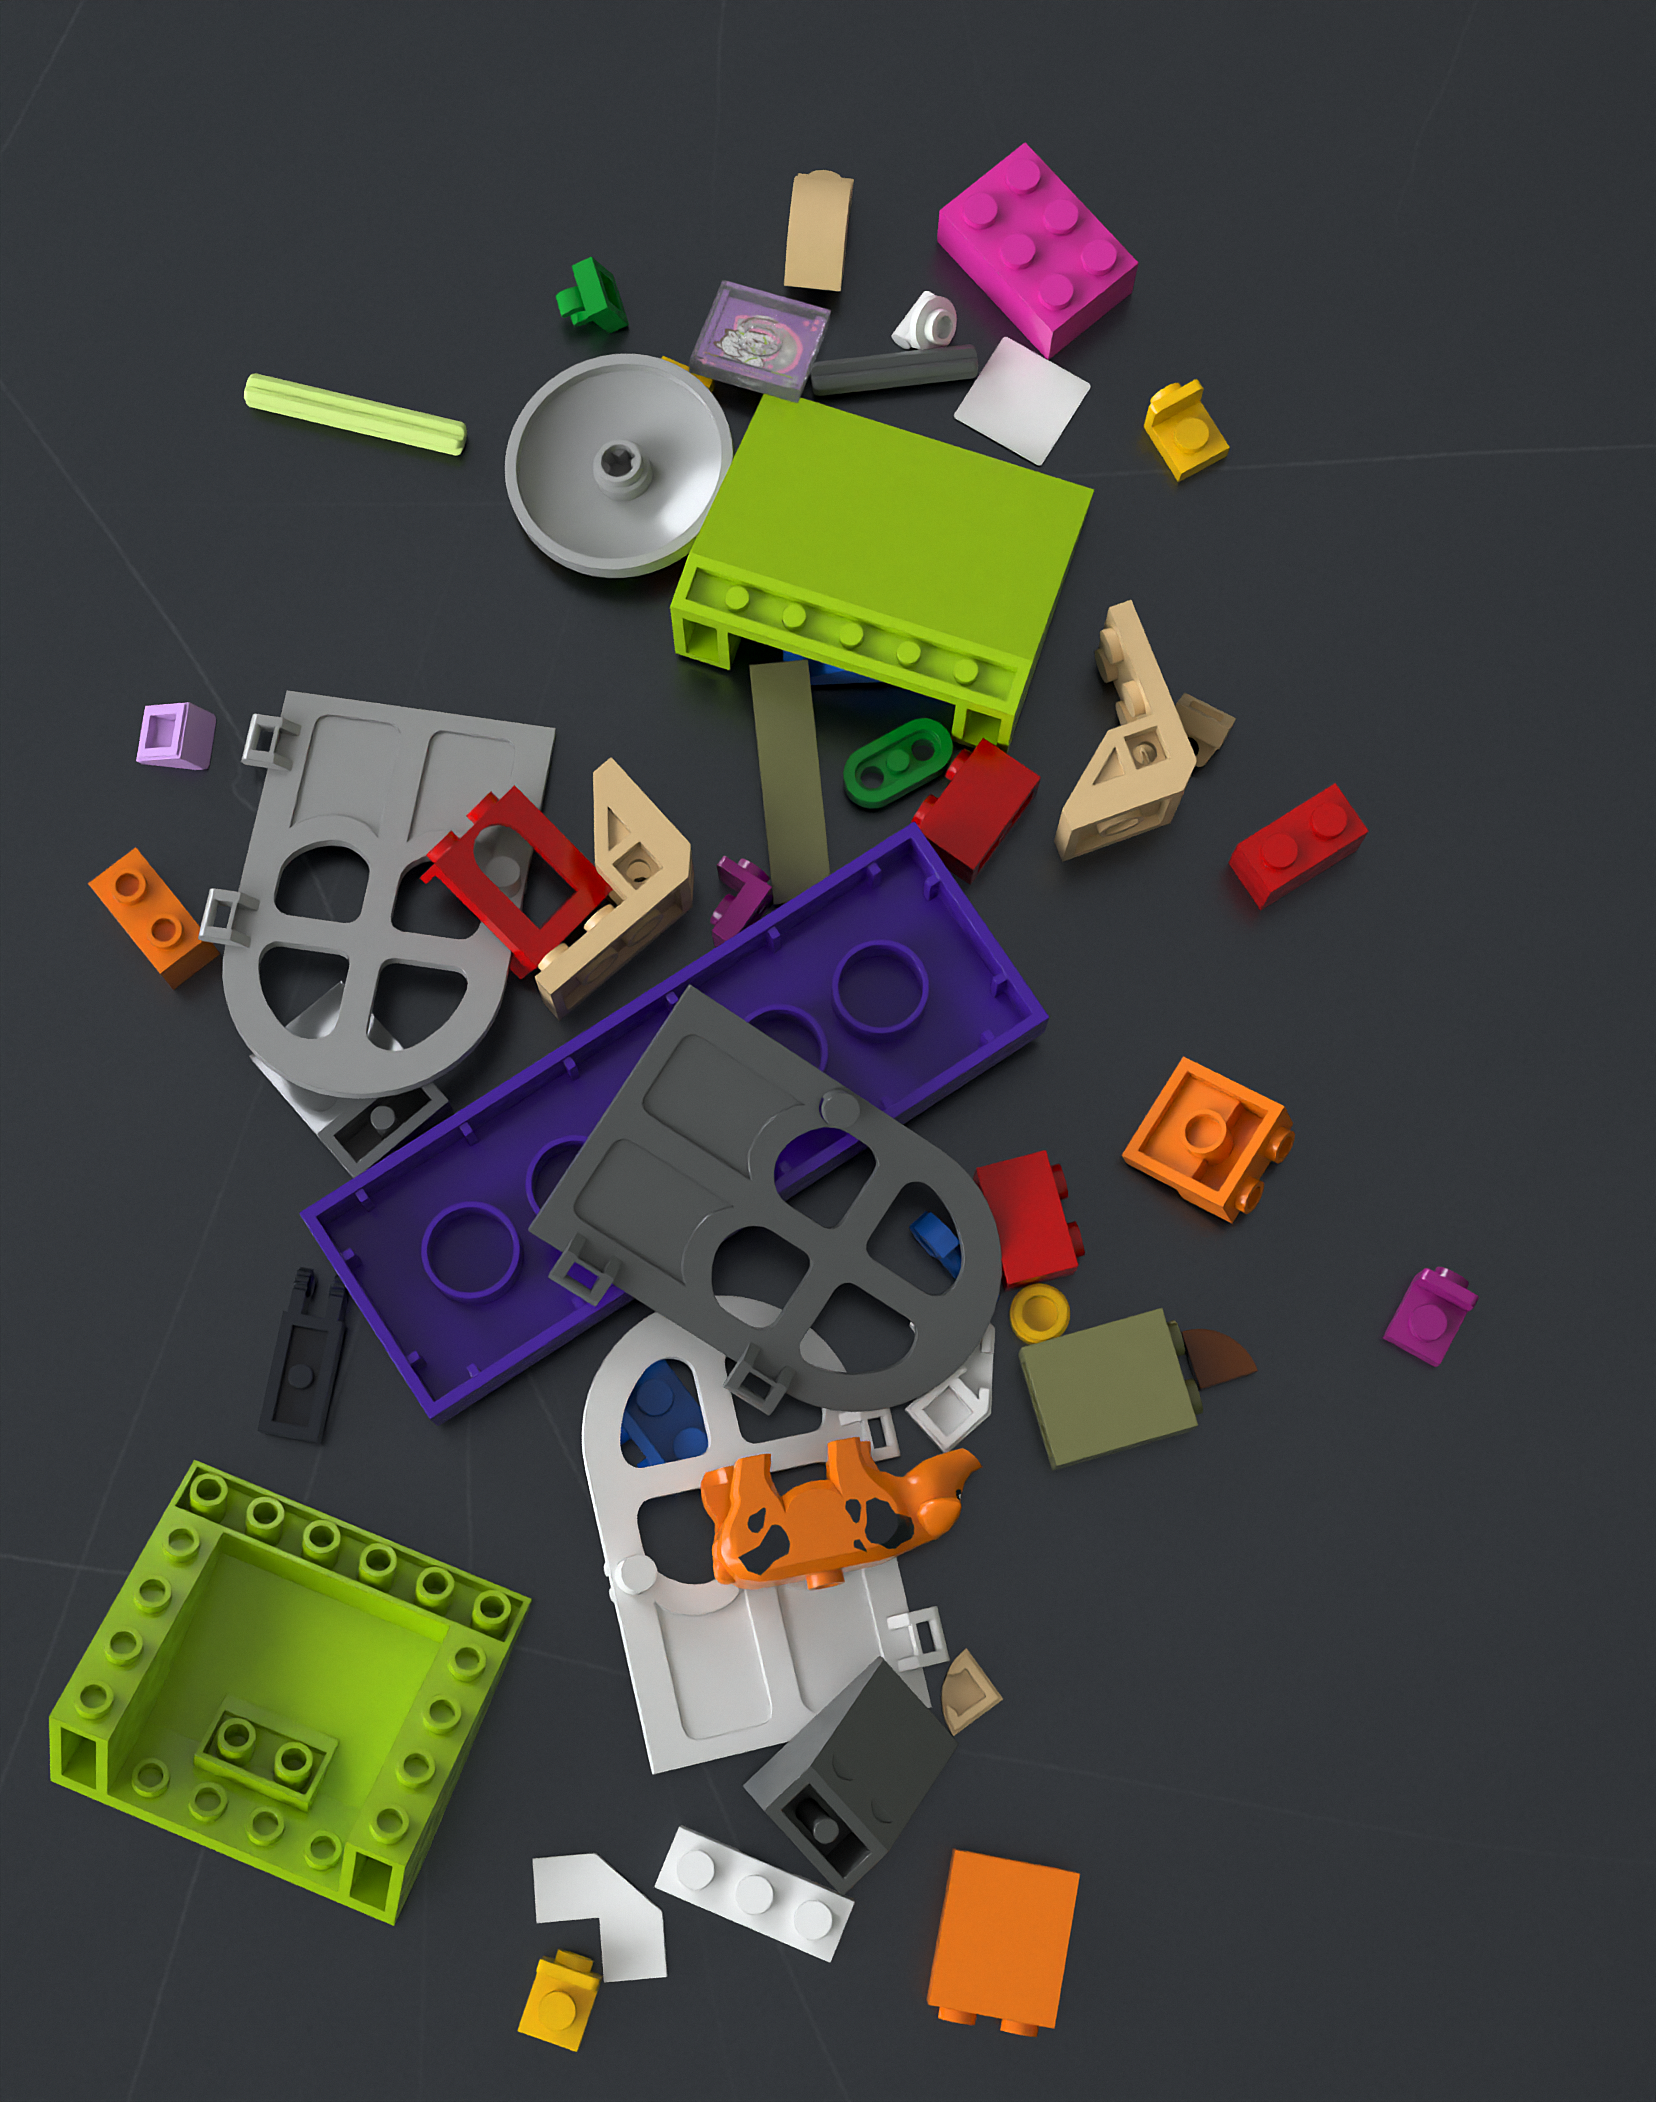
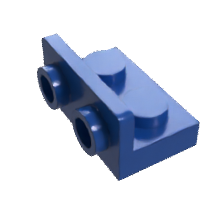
[620,1359,708,1499]

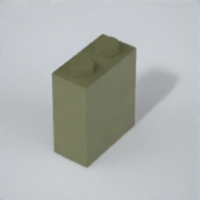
[1018,1308,1203,1471]

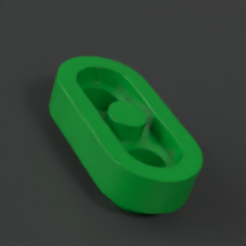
[843,718,953,809]

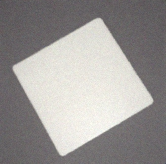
[954,337,1091,466]

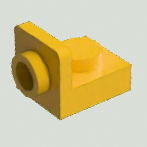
[1144,379,1230,482]
[517,1949,603,2052]

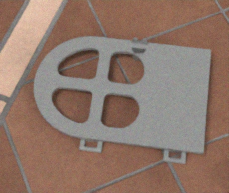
[198,690,556,1099]

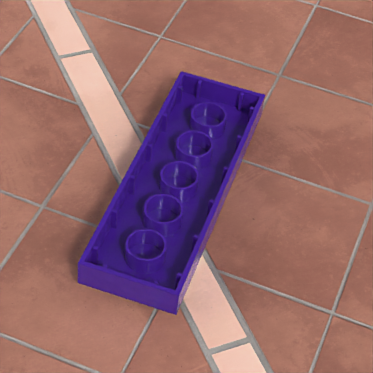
[299,821,1050,1426]

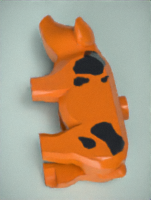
[701,1437,982,1591]

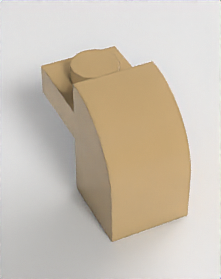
[784,170,854,291]

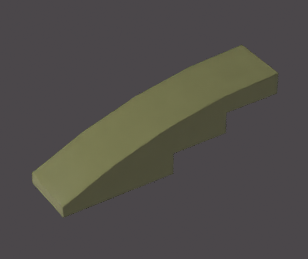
[749,659,830,904]

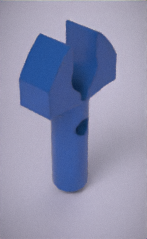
[908,1211,1000,1302]

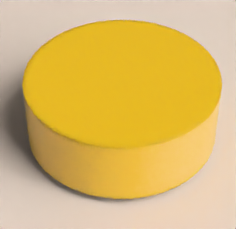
[1009,1283,1070,1345]

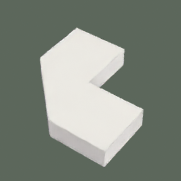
[905,1322,995,1453]
[532,1853,668,1982]

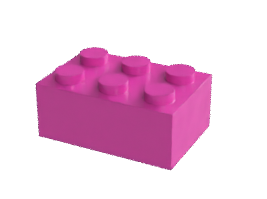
[937,142,1139,360]

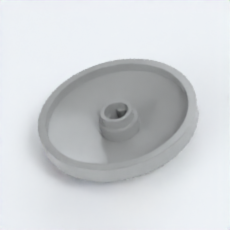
[505,354,736,578]

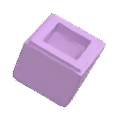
[136,702,216,770]

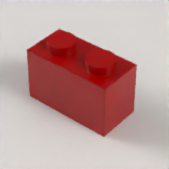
[911,738,1041,885]
[1228,783,1369,910]
[973,1150,1085,1293]

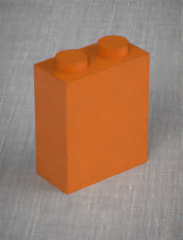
[927,1848,1080,2037]

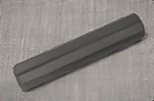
[810,344,978,396]

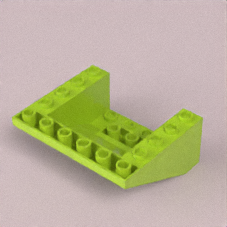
[670,392,1094,753]
[49,1460,532,1926]

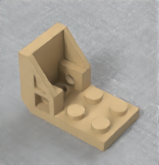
[1054,600,1197,862]
[535,757,694,1021]

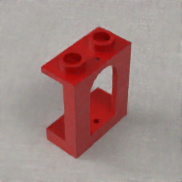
[420,785,613,979]

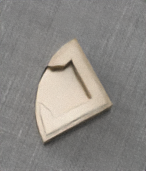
[941,1648,1003,1736]

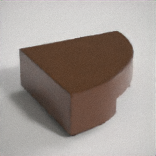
[1181,1329,1258,1391]

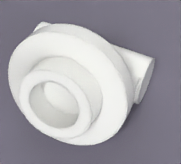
[891,291,957,350]

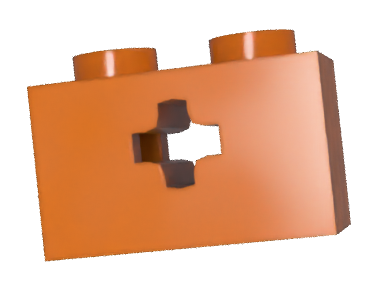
[88,847,220,990]

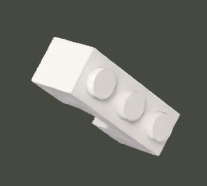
[654,1825,855,1962]

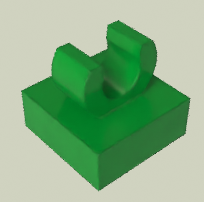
[555,257,629,334]

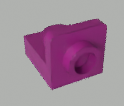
[710,856,773,947]
[1382,1267,1479,1367]

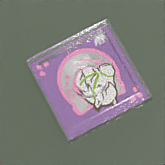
[689,280,831,403]

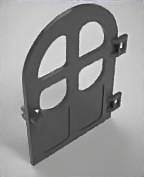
[528,984,1002,1416]

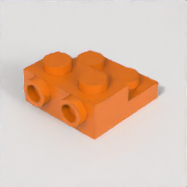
[1122,1056,1295,1223]

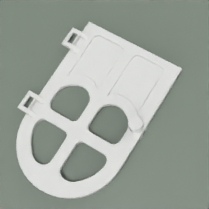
[582,1296,950,1775]

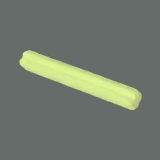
[244,373,467,456]

